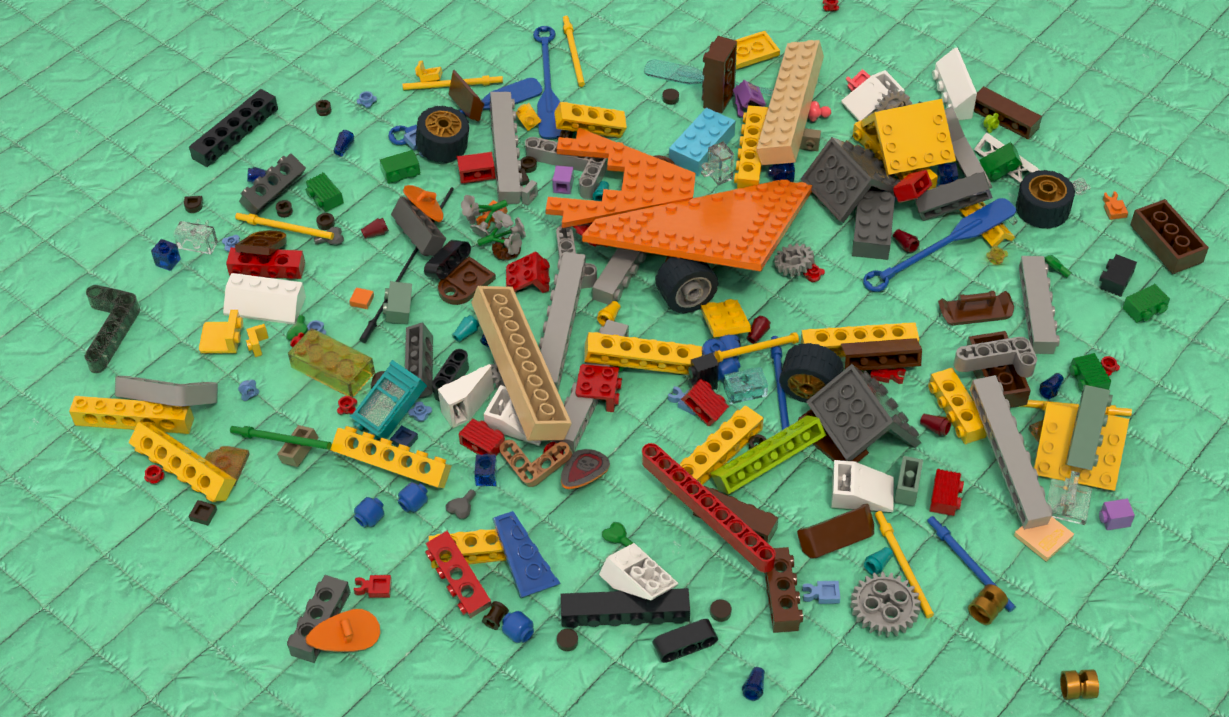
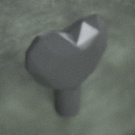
[314,227,344,245]
[446,489,476,519]

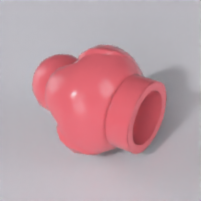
[808,101,831,122]

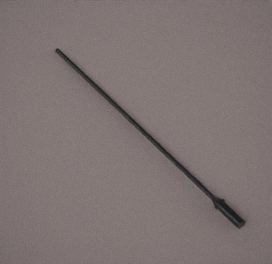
[359,187,454,343]

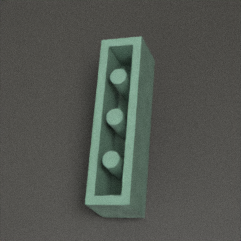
[1065,385,1113,470]

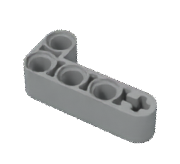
[556,225,597,289]
[954,337,1037,378]

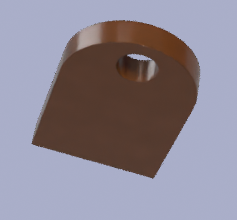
[235,230,287,255]
[438,256,496,305]

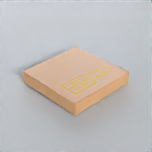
[1014,516,1074,562]

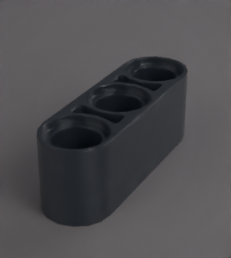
[424,240,471,279]
[432,349,469,402]
[652,619,718,663]

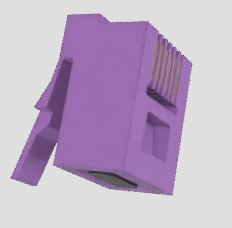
[733,80,766,118]

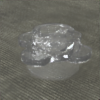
[1070,178,1091,195]

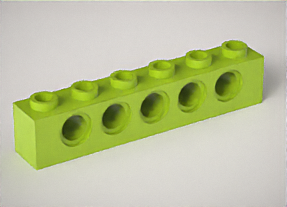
[710,415,826,494]

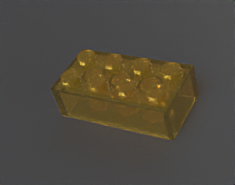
[288,328,375,398]

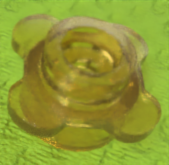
[986,246,1008,264]

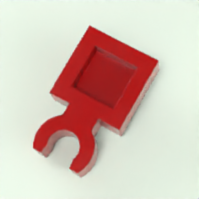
[870,368,906,384]
[354,575,392,598]

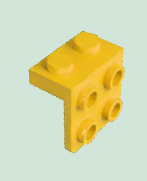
[199,310,243,353]

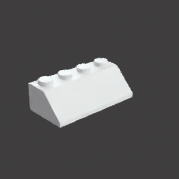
[932,48,977,120]
[223,273,306,325]

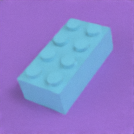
[669,108,736,176]

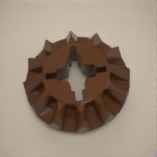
[492,236,521,260]

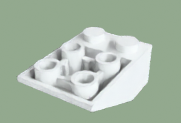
[841,70,905,121]
[438,364,494,429]
[484,385,542,446]
[831,460,894,512]
[599,543,679,600]

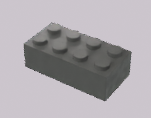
[852,190,895,260]

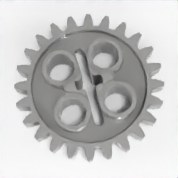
[850,572,921,637]

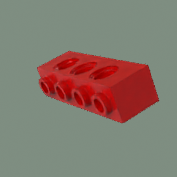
[226,248,305,279]
[425,530,492,619]

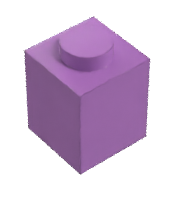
[552,165,574,194]
[1099,498,1135,530]

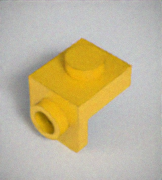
[415,60,443,82]
[516,103,541,131]
[246,324,269,357]

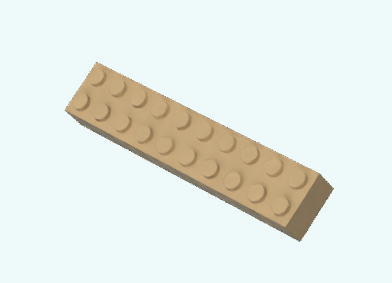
[757,40,824,165]
[471,286,572,441]

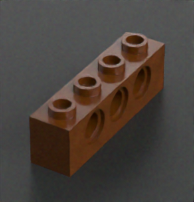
[763,547,803,633]

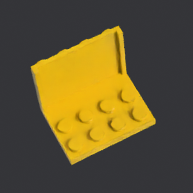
[860,99,956,175]
[1034,402,1129,491]

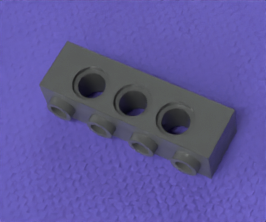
[239,153,306,215]
[405,322,433,398]
[287,575,351,663]

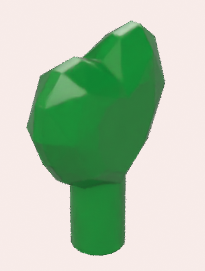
[1045,255,1072,278]
[286,315,308,340]
[602,522,633,547]

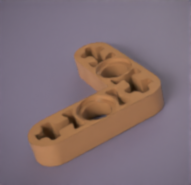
[500,439,572,487]

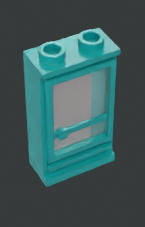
[349,360,427,440]

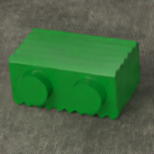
[979,142,1022,182]
[379,150,421,184]
[305,172,344,212]
[1123,283,1170,323]
[1069,353,1111,391]

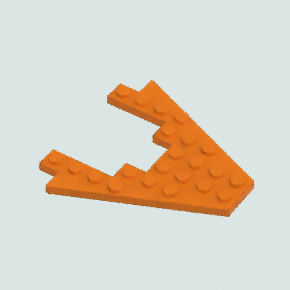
[546,128,696,228]

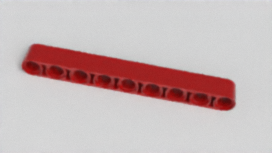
[642,443,776,573]

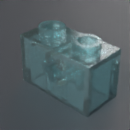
[723,367,768,404]

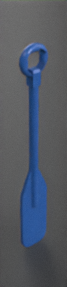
[533,26,561,139]
[388,78,542,145]
[863,198,1016,292]

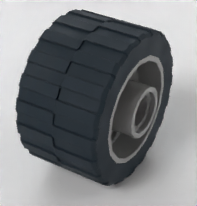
[655,257,719,314]

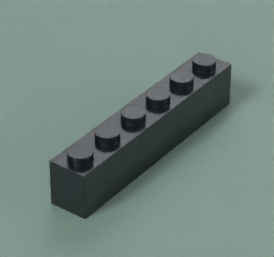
[561,588,690,628]

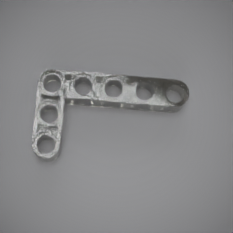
[84,285,140,373]

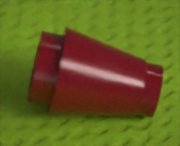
[361,218,389,239]
[893,229,919,253]
[747,316,771,344]
[920,413,951,436]

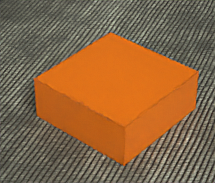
[349,288,374,310]

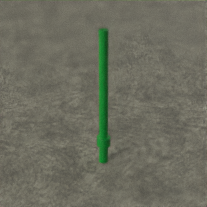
[230,426,332,450]

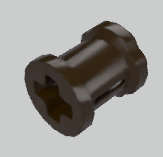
[482,601,509,630]

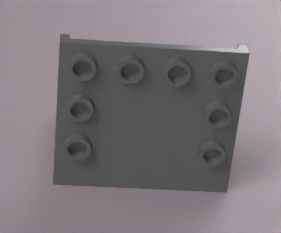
[801,137,901,223]
[806,364,921,461]

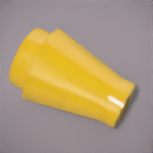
[597,301,621,326]

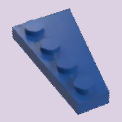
[492,511,561,598]

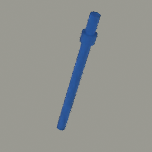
[770,336,789,430]
[927,516,1016,612]

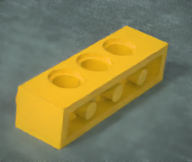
[554,102,627,138]
[928,368,987,444]
[429,529,507,568]

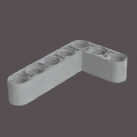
[945,106,992,189]
[525,137,607,199]
[115,376,218,406]

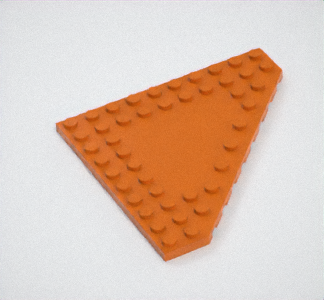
[582,180,812,271]

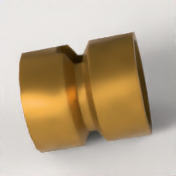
[968,584,1008,625]
[1060,669,1099,700]

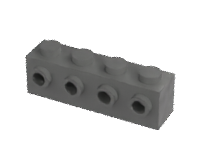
[915,172,993,221]
[391,196,446,256]

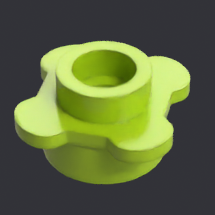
[984,113,999,133]

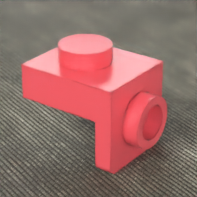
[846,69,870,92]

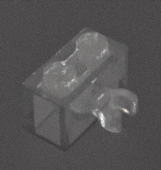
[701,141,734,185]
[173,219,218,254]

